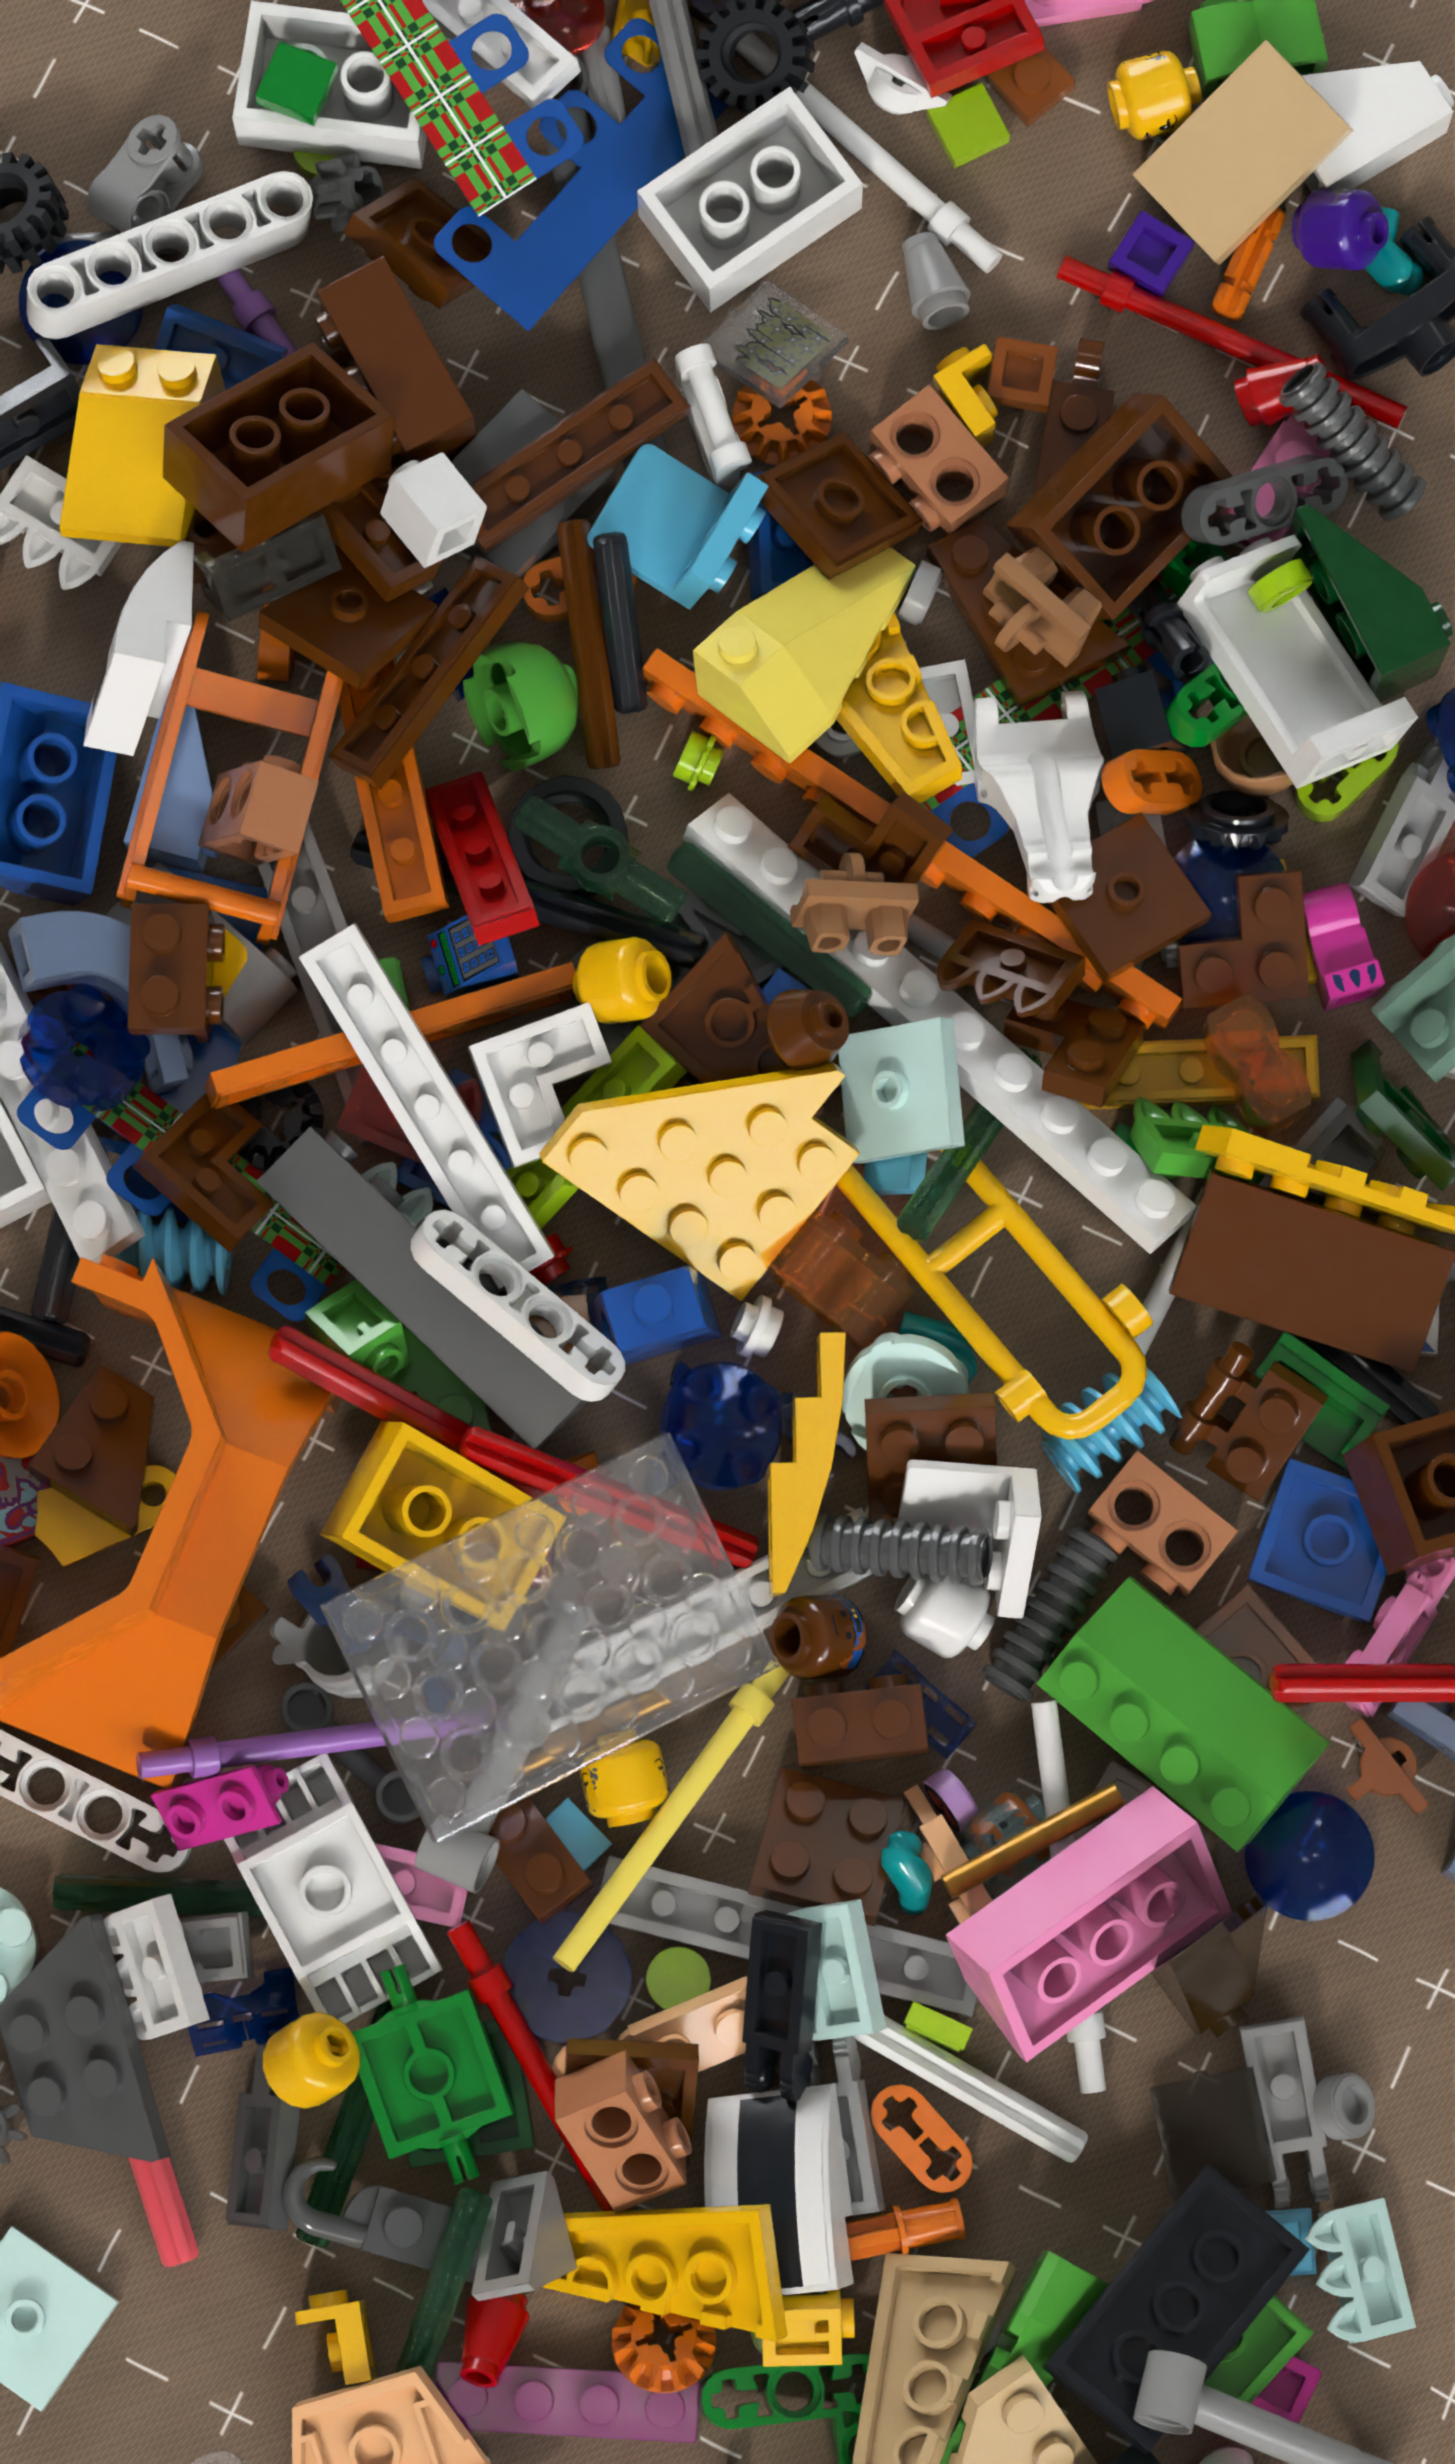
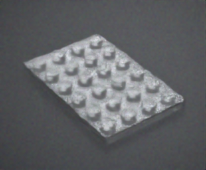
[320,1433,780,1843]

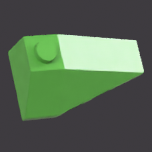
[940,2250,1109,2464]

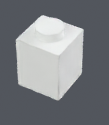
[380,452,487,568]

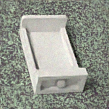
[1176,534,1418,789]

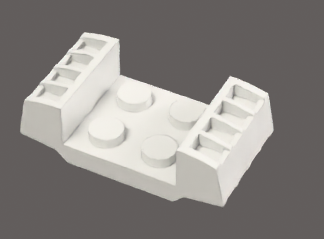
[224,1754,443,2024]

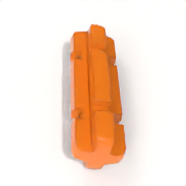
[1211,207,1286,321]

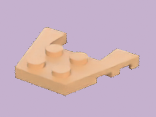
[292,2365,491,2464]

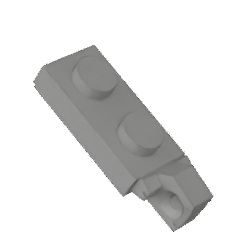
[1348,742,1455,917]

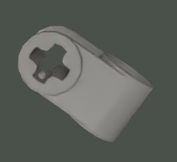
[87,115,204,233]

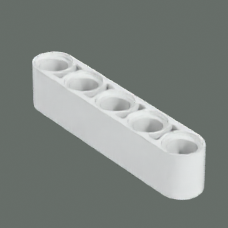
[27,171,313,340]

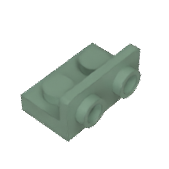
[1371,933,1455,1083]

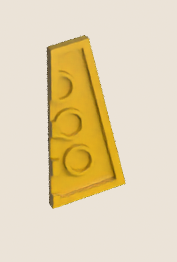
[836,612,962,803]
[1195,1125,1455,1235]
[542,2204,788,2342]

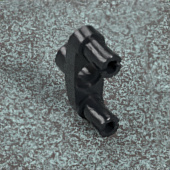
[1300,217,1455,380]

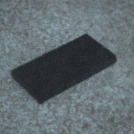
[1042,2163,1310,2455]

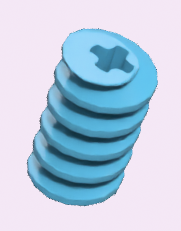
[114,1208,233,1296]
[1040,1367,1182,1494]

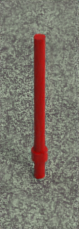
[1056,255,1408,429]
[446,1920,631,2211]

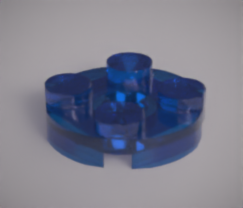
[18,984,151,1112]
[503,1912,632,2044]

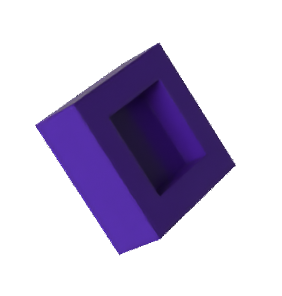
[1108,210,1195,298]

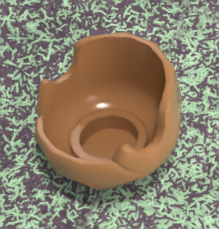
[1211,715,1293,797]

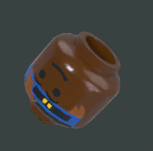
[770,1595,867,1680]

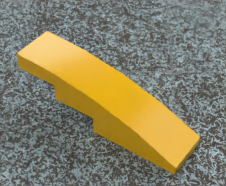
[767,1332,846,1596]

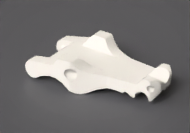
[973,690,1105,903]

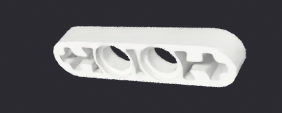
[411,1210,625,1402]
[0,1730,192,1874]

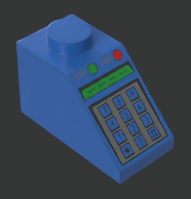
[420,915,519,1000]

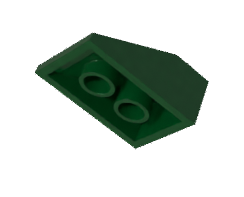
[1287,504,1453,702]

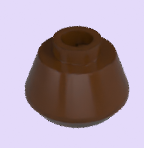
[766,989,849,1071]

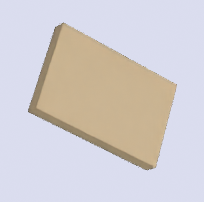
[1132,40,1354,265]

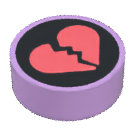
[922,1768,980,1835]

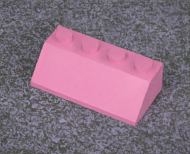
[946,1786,1232,2063]

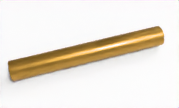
[941,1782,1125,1899]

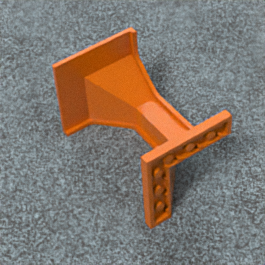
[0,1254,342,1789]

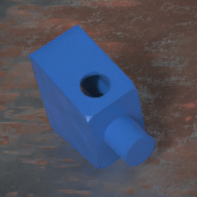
[588,1266,723,1366]

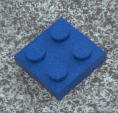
[1246,1458,1387,1624]

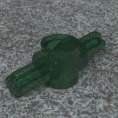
[514,796,687,923]

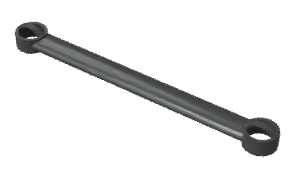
[540,50,669,471]

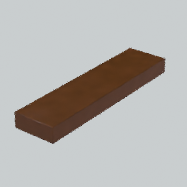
[469,357,691,555]
[329,556,529,789]

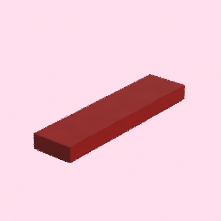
[425,771,540,946]

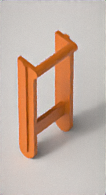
[115,610,344,946]

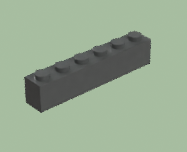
[256,1127,588,1451]

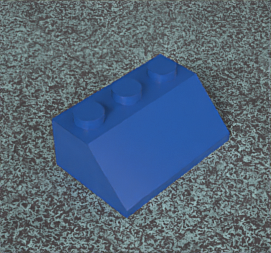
[0,682,117,906]

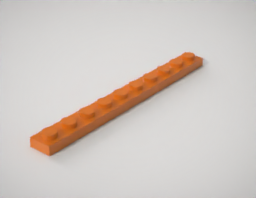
[643,648,1182,1031]

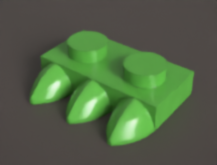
[1128,1097,1265,1184]

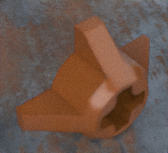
[1345,1717,1429,1815]

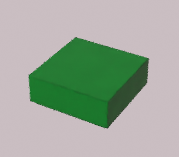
[255,41,339,126]

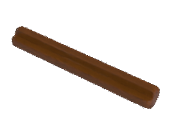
[557,519,621,770]

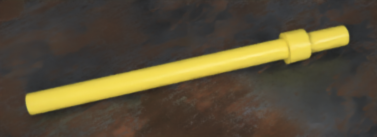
[553,1654,789,1972]

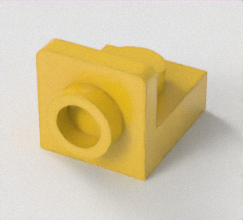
[932,344,998,448]
[294,2289,377,2385]
[762,2289,855,2367]

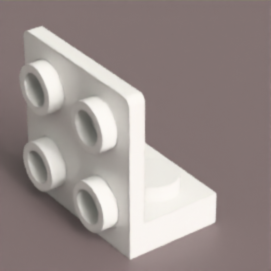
[898,1459,1042,1619]

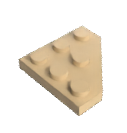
[948,2355,1097,2464]

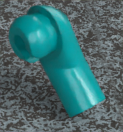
[1364,207,1423,295]
[898,1310,977,1384]
[881,1830,933,1916]

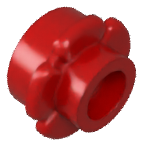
[529,1232,573,1285]

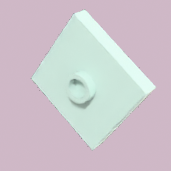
[838,1017,965,1164]
[0,2226,120,2412]

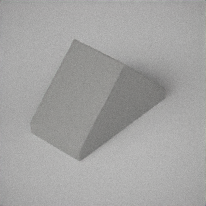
[472,2171,577,2301]

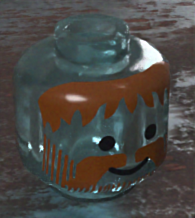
[959,1790,1051,1887]

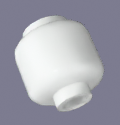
[894,1574,995,1658]

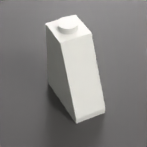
[1302,61,1454,192]

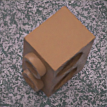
[868,385,1009,537]
[198,755,319,866]
[1086,1450,1239,1598]
[555,2050,692,2213]

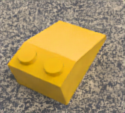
[59,344,226,547]
[319,1421,566,1631]

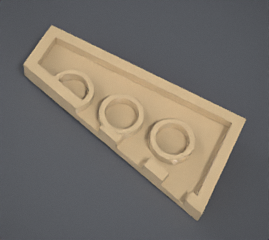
[852,2253,1018,2464]

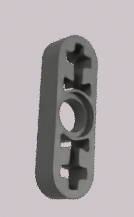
[1181,454,1348,546]

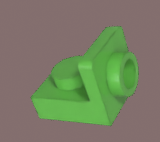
[304,1279,410,1380]

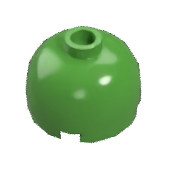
[463,640,579,772]

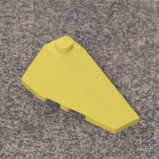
[693,547,916,764]

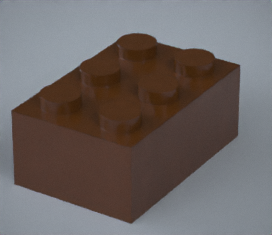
[314,256,476,470]
[163,342,395,553]
[1005,393,1233,620]
[1343,1410,1455,1575]

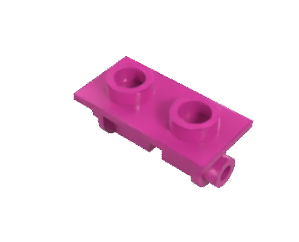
[150,1764,289,1851]

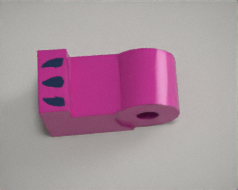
[1303,881,1385,1012]

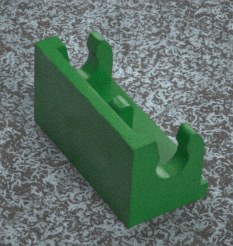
[1254,1332,1390,1471]

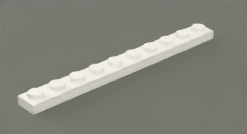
[682,793,1197,1254]

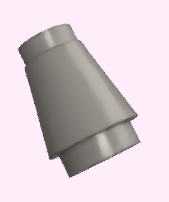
[902,232,971,330]

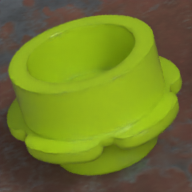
[672,730,725,791]

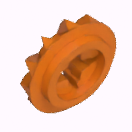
[732,368,832,466]
[612,2304,717,2393]

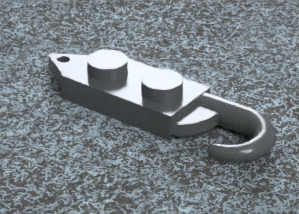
[282,2156,485,2283]

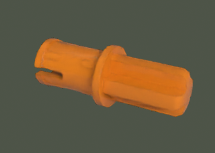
[846,2198,966,2261]

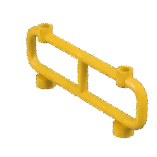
[831,1055,1154,1440]

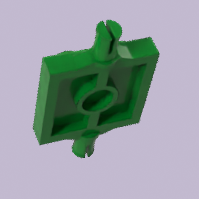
[352,1963,515,2185]

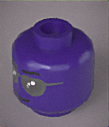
[1291,187,1389,271]

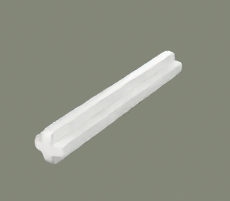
[853,2015,1088,2163]

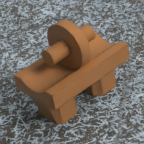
[983,547,1102,668]
[790,852,919,956]

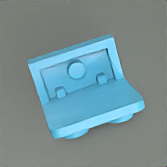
[587,444,769,610]

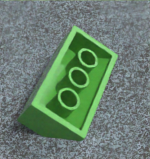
[1036,1576,1331,1852]

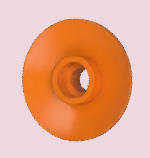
[0,1332,60,1459]

